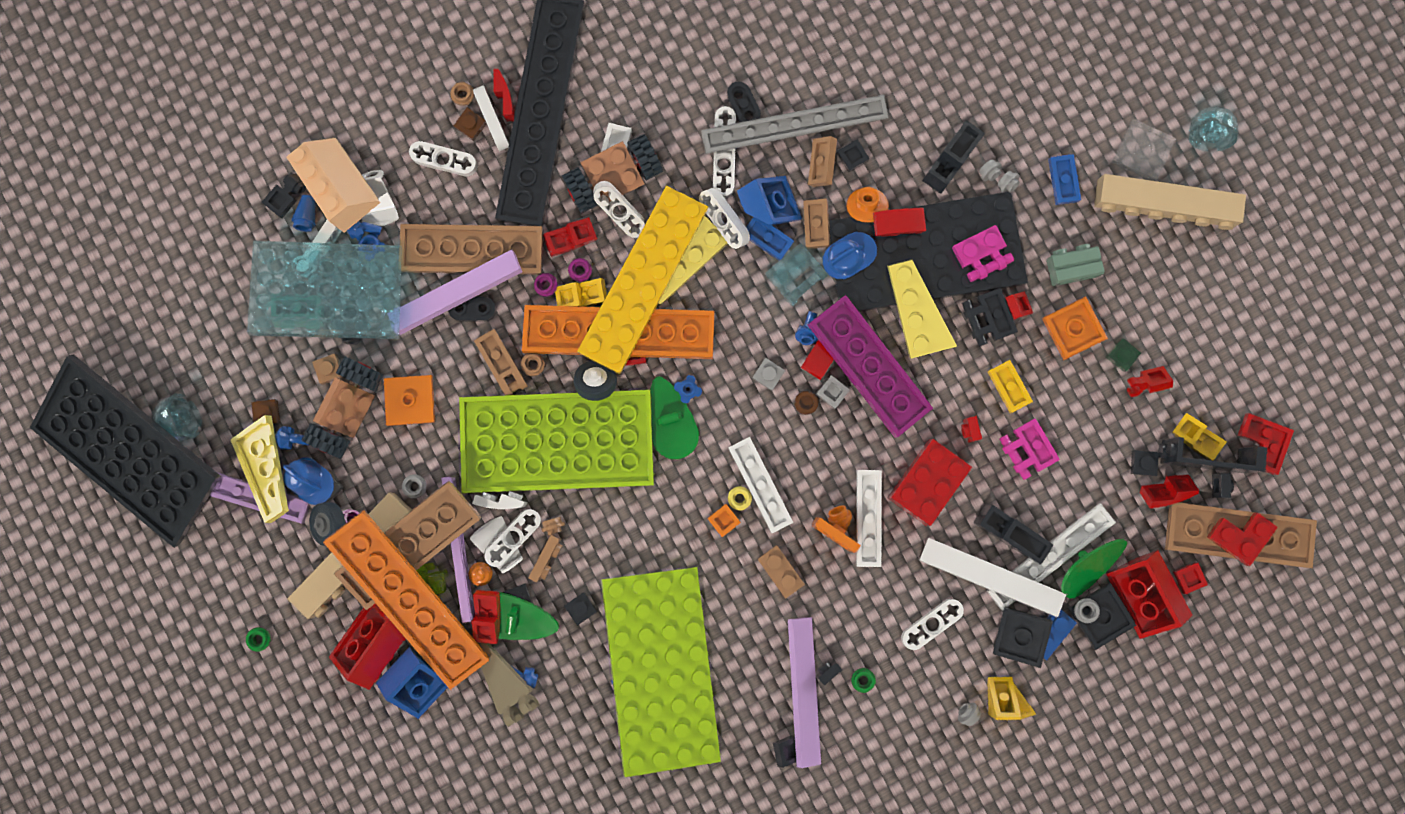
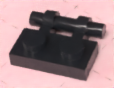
[962,288,1018,347]

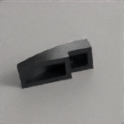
[922,120,985,194]
[973,503,1054,565]

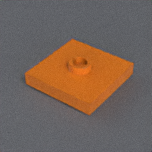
[1042,297,1108,360]
[384,375,435,426]
[811,517,861,553]

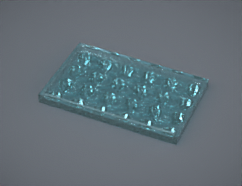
[247,241,402,339]

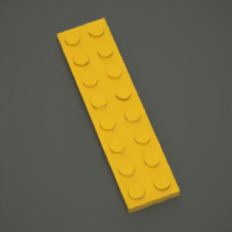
[577,186,708,375]

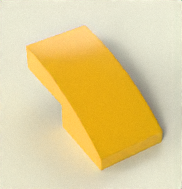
[555,278,607,307]
[1172,413,1227,461]

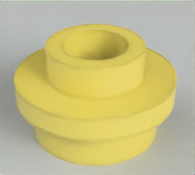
[728,486,752,510]

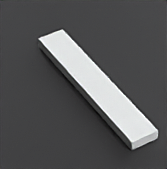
[987,503,1116,610]
[919,538,1066,617]

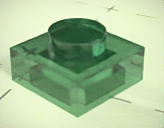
[1106,338,1141,372]

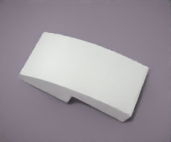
[472,491,527,509]

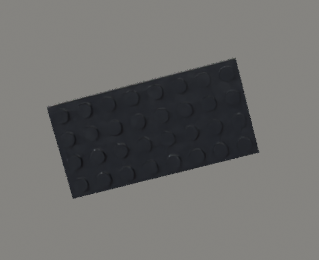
[829,192,1028,312]
[30,354,221,548]

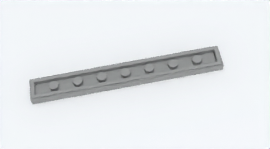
[701,95,888,154]

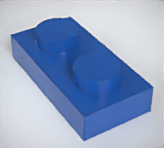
[1048,154,1081,205]
[746,217,794,262]
[1043,610,1077,660]

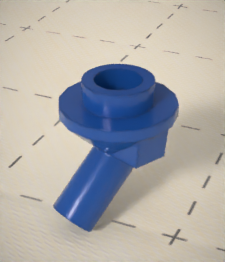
[347,221,382,241]
[795,311,818,345]
[275,426,310,450]
[510,665,538,689]

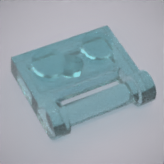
[765,243,828,306]

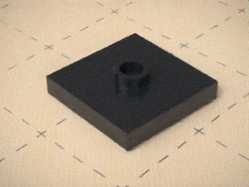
[1068,583,1137,650]
[993,607,1053,668]

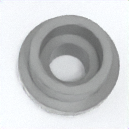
[979,159,1002,181]
[998,171,1020,193]
[402,474,427,498]
[1074,598,1100,623]
[958,703,981,726]

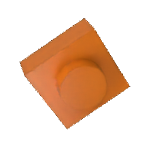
[707,504,741,537]

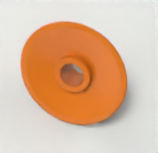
[846,187,889,222]

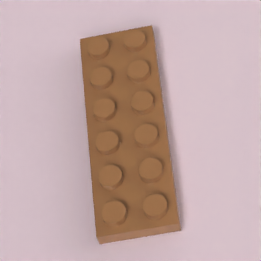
[399,224,543,275]
[334,480,481,610]
[1165,503,1317,568]

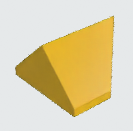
[987,677,1036,720]

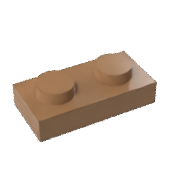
[808,136,837,187]
[803,198,831,249]
[528,534,563,583]
[758,545,805,599]

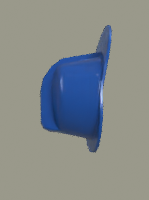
[823,232,877,279]
[283,457,334,505]

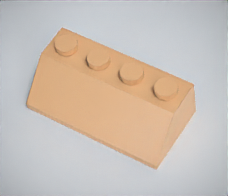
[286,138,381,233]

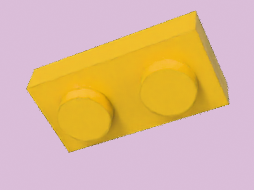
[987,360,1033,413]

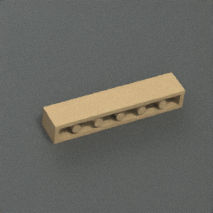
[1094,174,1246,230]
[287,492,412,619]

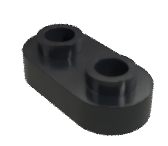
[727,81,761,123]
[448,297,497,322]

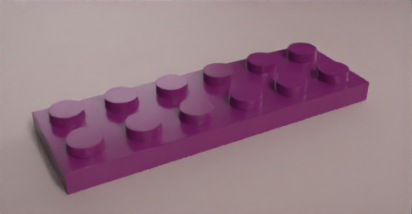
[808,295,933,438]

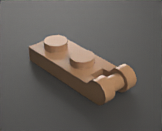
[474,329,528,396]

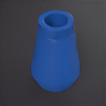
[291,195,316,232]

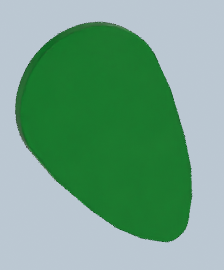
[650,377,699,459]
[1061,539,1127,598]
[499,592,559,640]

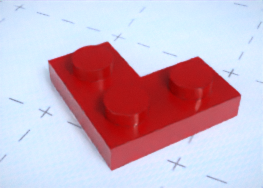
[1237,413,1294,475]
[1207,513,1278,566]

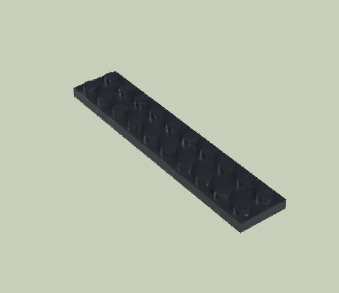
[495,0,585,227]

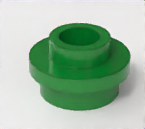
[246,627,271,652]
[851,668,876,693]

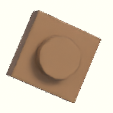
[312,353,342,385]

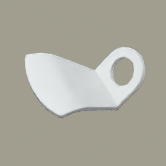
[362,170,399,226]
[470,516,523,573]

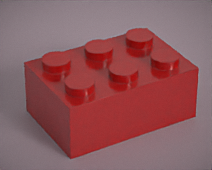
[887,439,972,526]

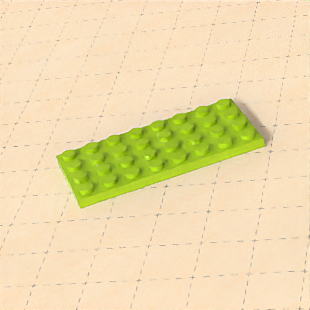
[459,390,654,493]
[601,567,721,777]

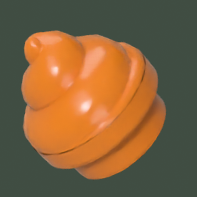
[828,505,852,531]
[468,562,493,586]

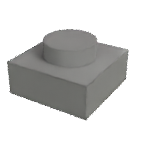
[752,358,785,391]
[816,375,850,409]

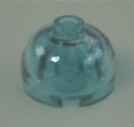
[1188,106,1239,151]
[152,393,202,442]

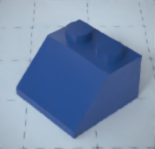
[376,647,448,719]

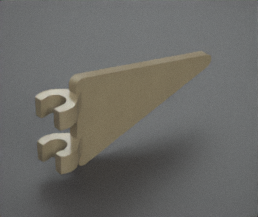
[469,630,540,727]

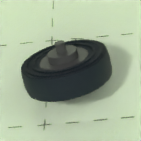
[309,502,345,546]

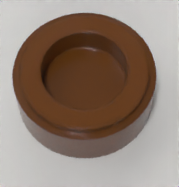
[794,391,818,415]

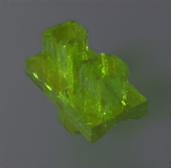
[416,562,449,594]

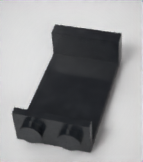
[1158,437,1268,474]

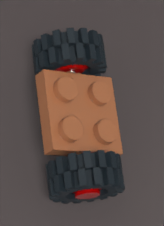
[561,134,663,214]
[302,356,384,459]

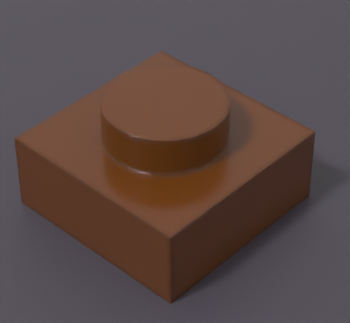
[453,107,487,142]
[251,399,280,424]

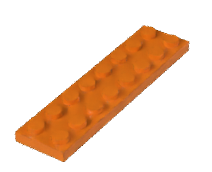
[522,305,714,359]
[323,510,489,690]

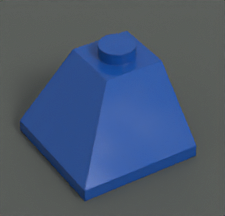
[737,176,802,225]

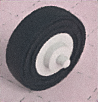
[574,360,617,401]

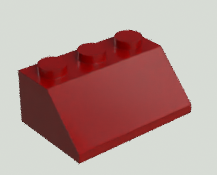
[1106,550,1193,639]
[329,603,406,690]

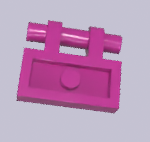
[952,225,1014,282]
[999,418,1060,480]

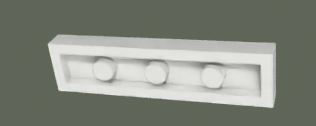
[728,437,793,533]
[856,470,882,567]

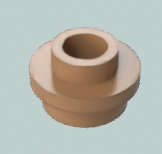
[450,82,474,106]
[521,353,545,376]
[541,517,565,535]

